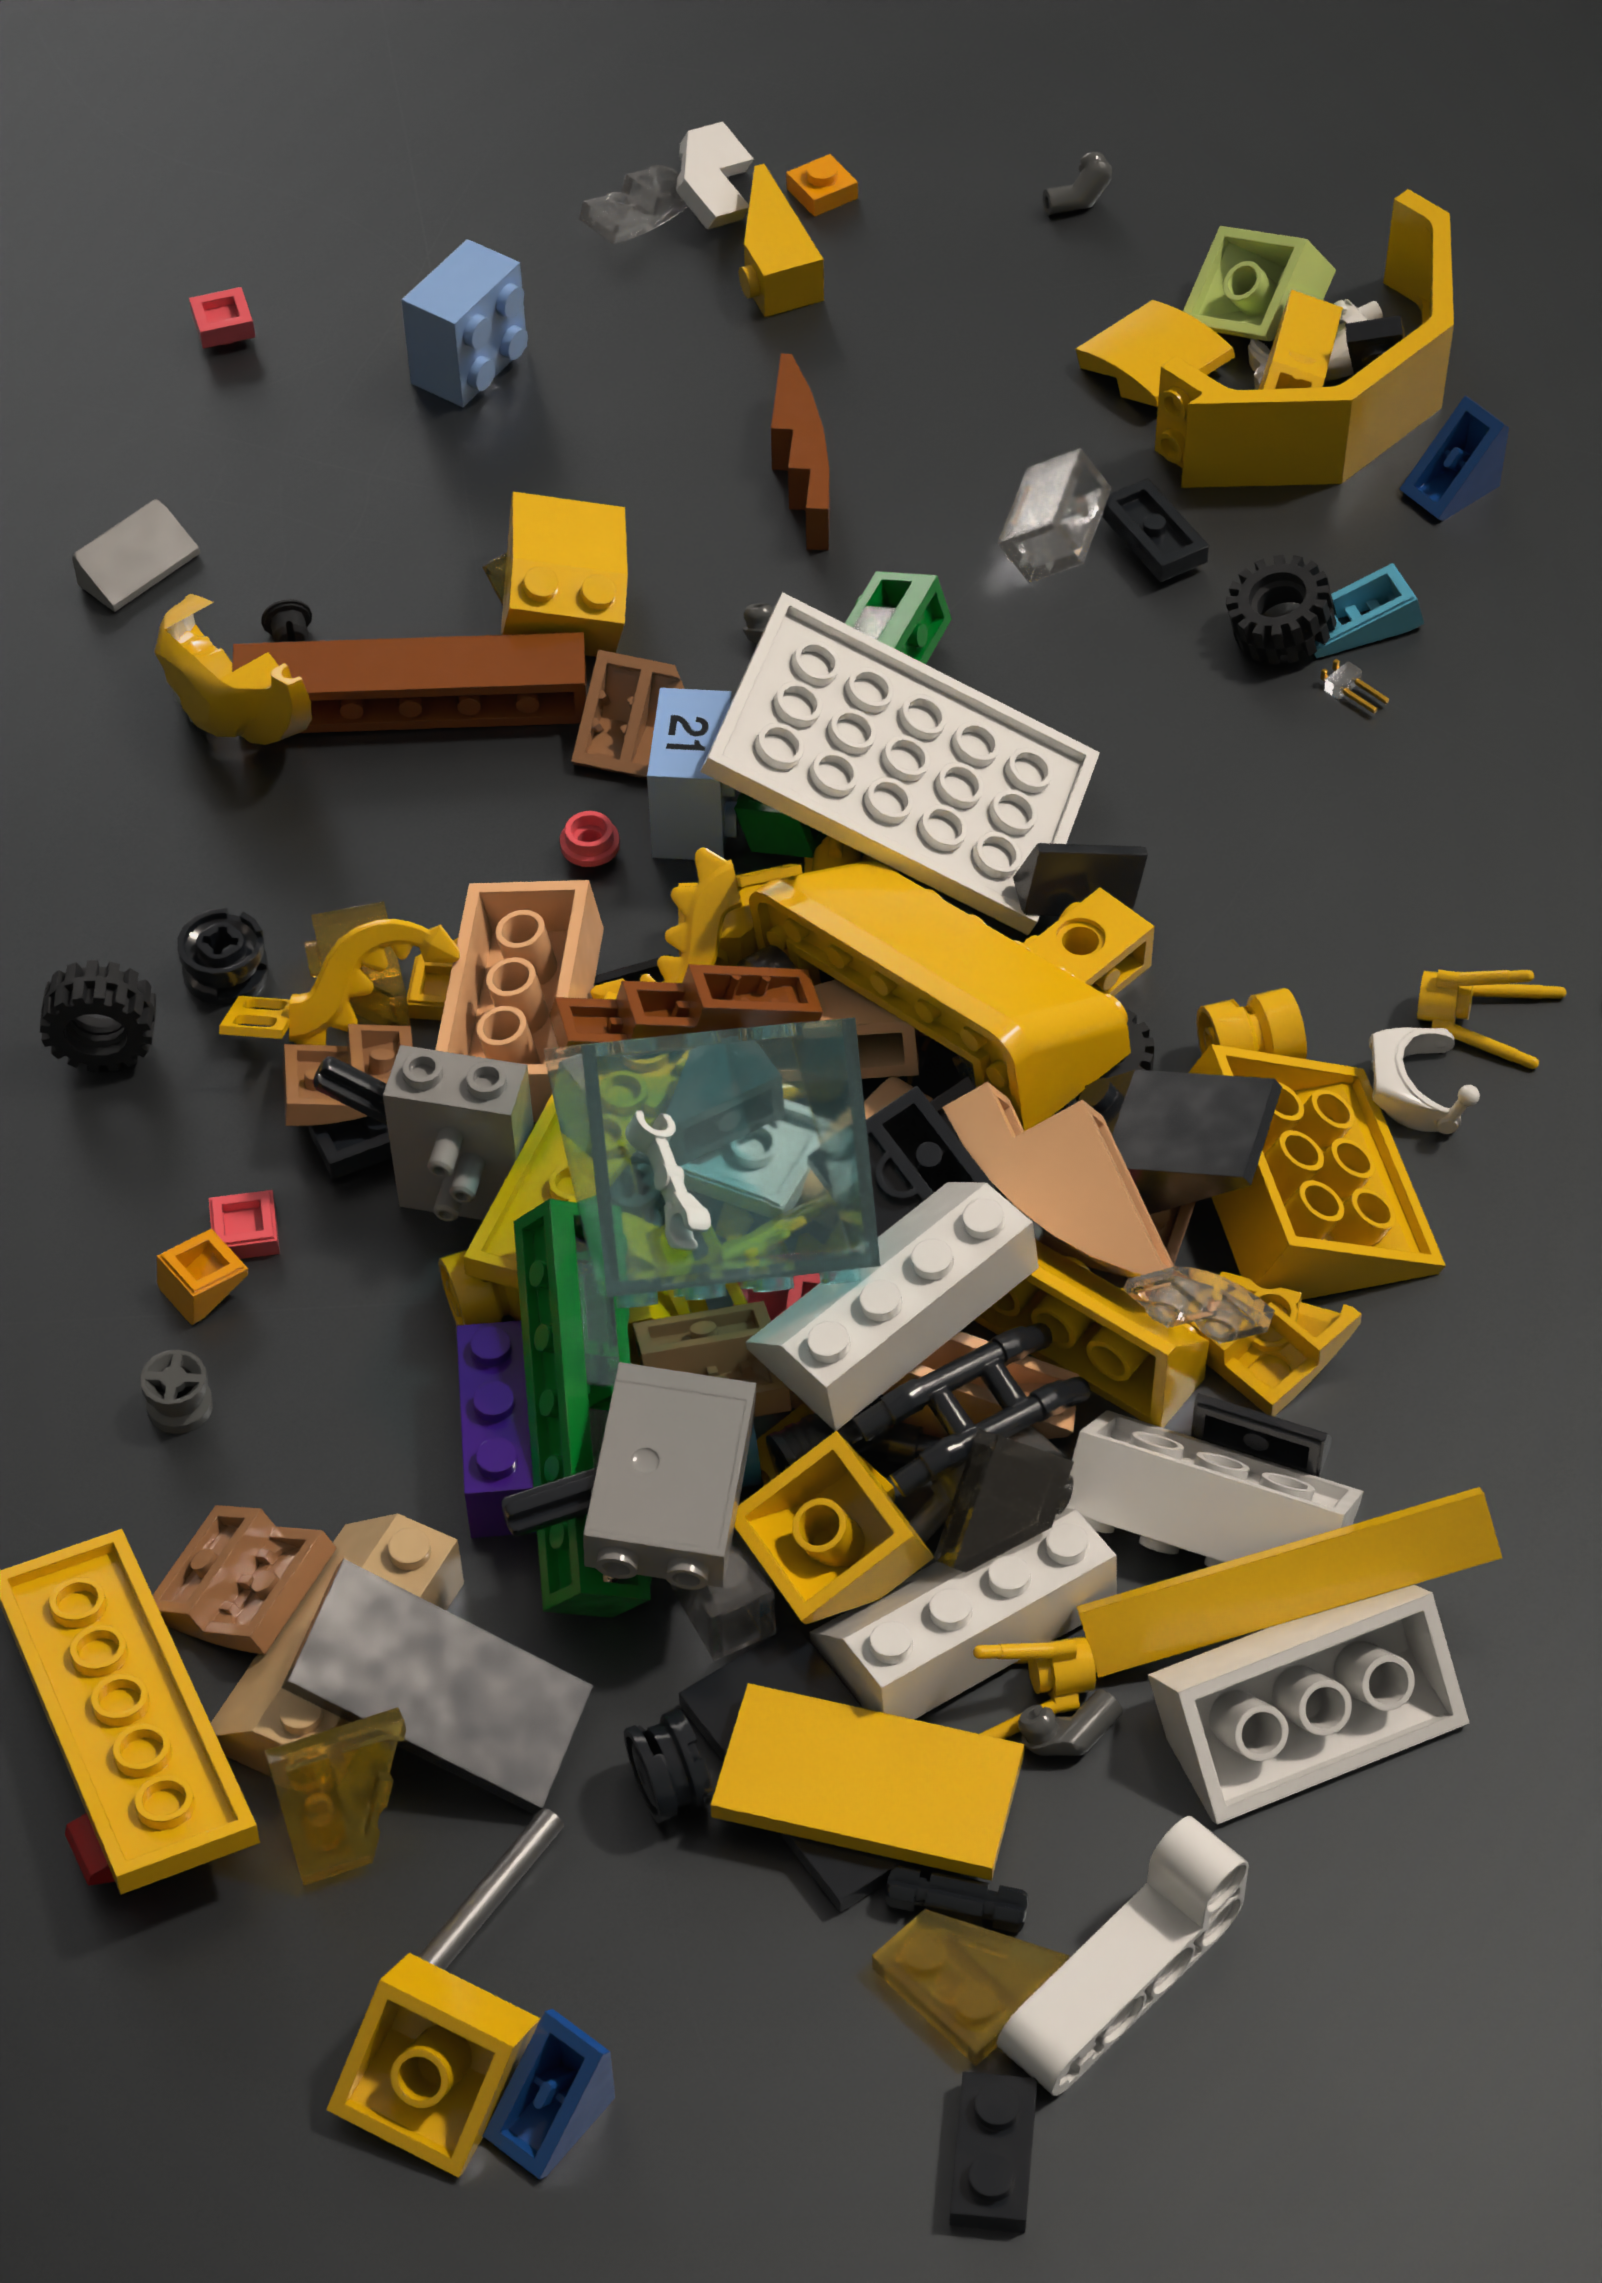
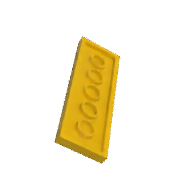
[0,1529,260,1894]

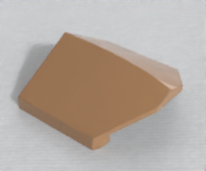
[571,650,685,780]

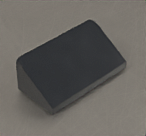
[1013,843,1148,916]
[1191,1393,1332,1477]

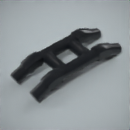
[852,1323,1091,1498]

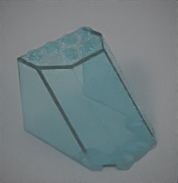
[544,1017,880,1308]

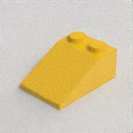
[501,492,628,657]

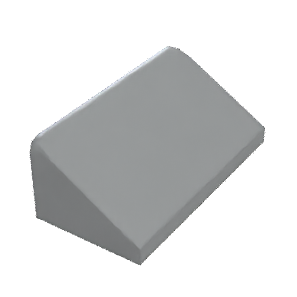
[72,499,200,612]

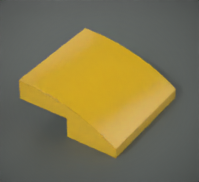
[1075,300,1235,407]

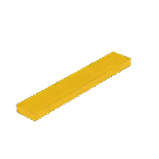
[1077,1487,1502,1678]

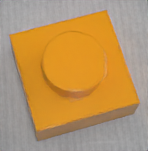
[786,154,858,217]

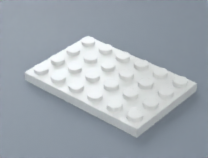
[700,592,1100,935]

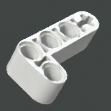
[996,1816,1249,2096]

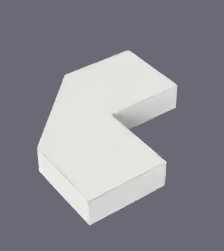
[676,122,754,230]

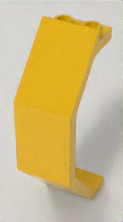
[1155,189,1454,488]

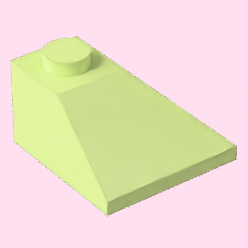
[1183,226,1336,342]

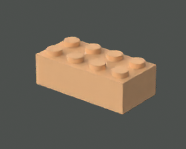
[435,880,604,1122]

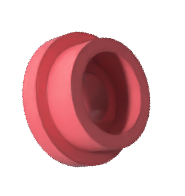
[560,811,620,867]

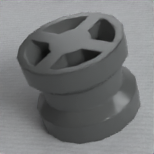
[140,1349,213,1434]

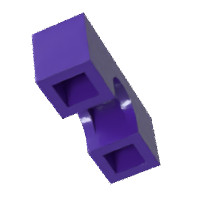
[456,1320,537,1538]

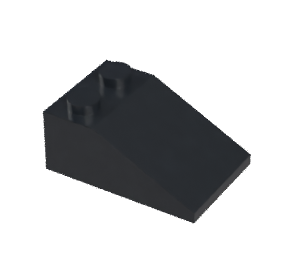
[1079,1070,1282,1215]

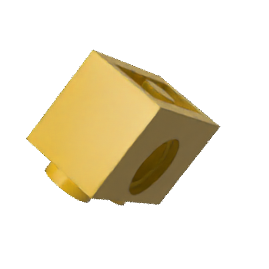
[1023,887,1155,996]

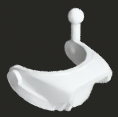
[1369,1027,1480,1134]

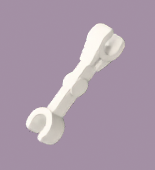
[625,1110,711,1251]

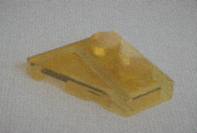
[264,1707,407,1886]
[872,1909,1070,2066]

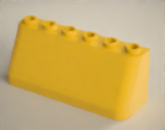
[749,860,1131,1131]

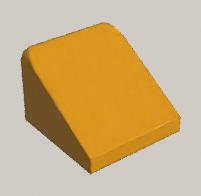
[157,1228,248,1325]

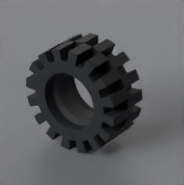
[1226,555,1337,665]

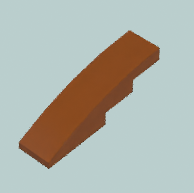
[771,353,830,550]
[549,964,823,1060]

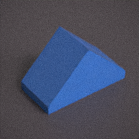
[1399,396,1509,521]
[483,2008,616,2180]

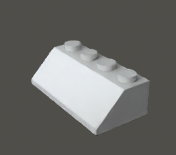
[746,1182,1039,1431]
[1059,1410,1364,1567]
[809,1506,1117,1720]
[1148,1584,1469,1824]

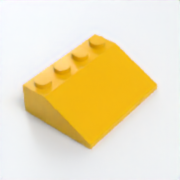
[1188,1044,1446,1300]

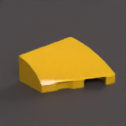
[1176,1271,1362,1417]

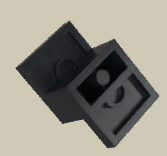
[809,1076,1013,1245]

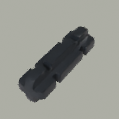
[885,1864,1029,1933]

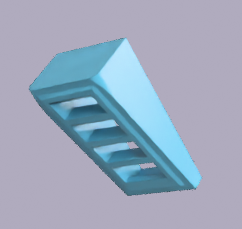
[1314,563,1424,659]

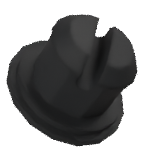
[261,599,312,642]

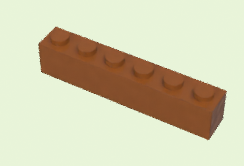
[232,632,587,733]

